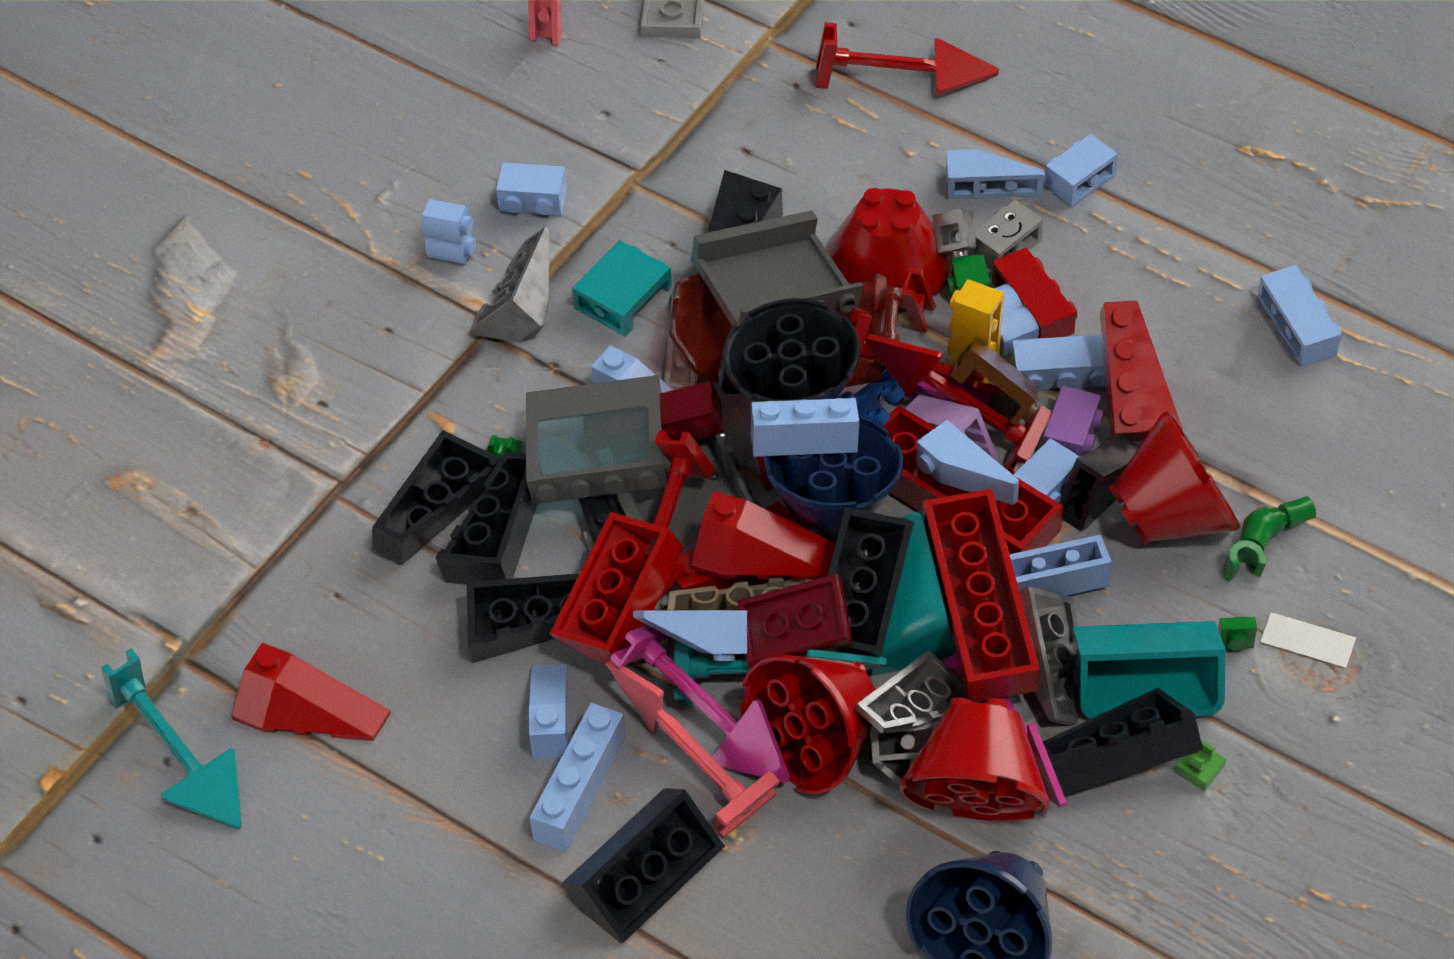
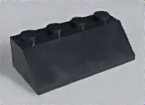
[824,507,914,657]
[561,788,725,943]

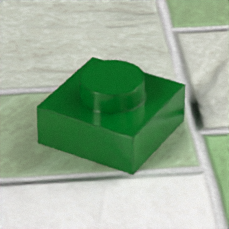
[1218,616,1257,651]

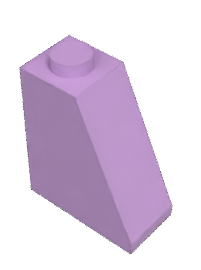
[905,394,999,462]

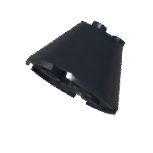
[723,298,860,402]

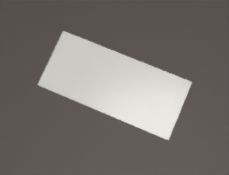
[1260,612,1356,668]

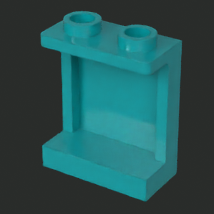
[572,240,672,337]

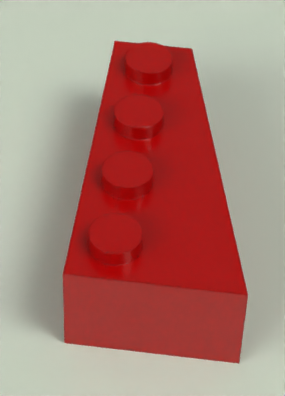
[1100,300,1183,441]

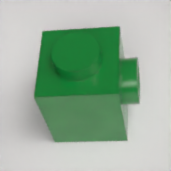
[947,254,990,296]

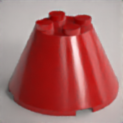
[825,188,951,313]
[1109,411,1241,545]
[740,655,876,794]
[900,698,1049,821]

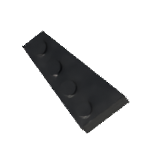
[699,170,783,297]
[372,430,501,564]
[435,452,543,584]
[1043,688,1203,795]

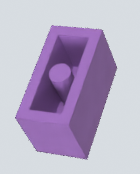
[1043,386,1105,456]

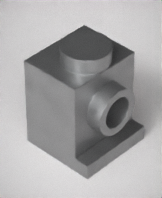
[932,209,977,259]

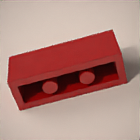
[992,247,1078,339]

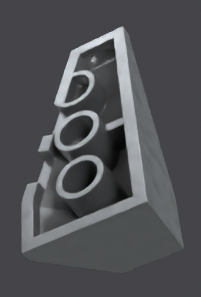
[470,226,550,342]
[1019,586,1078,726]
[854,650,978,733]

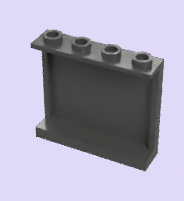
[691,210,863,327]
[597,431,761,555]

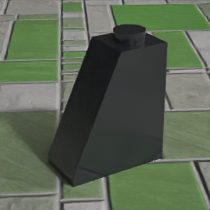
[1059,435,1139,531]

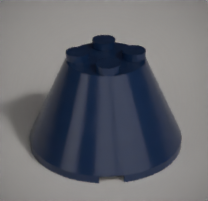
[764,415,903,543]
[906,851,1052,959]

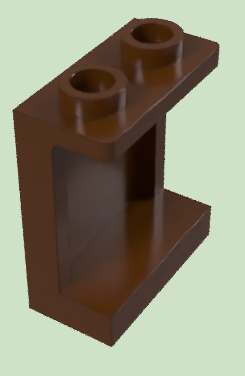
[951,337,1039,426]

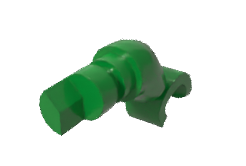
[1223,496,1316,581]

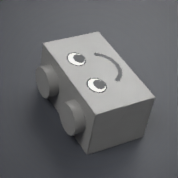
[970,199,1043,271]

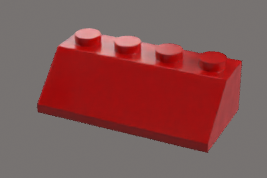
[550,512,684,667]

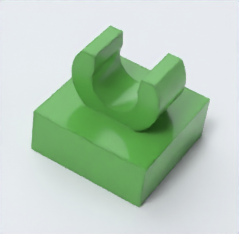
[1174,741,1226,791]

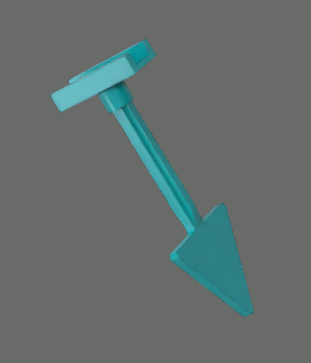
[674,640,887,707]
[101,648,242,830]

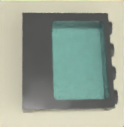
[526,375,667,504]

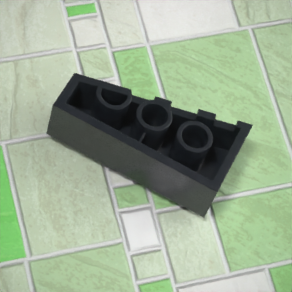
[466,573,580,663]

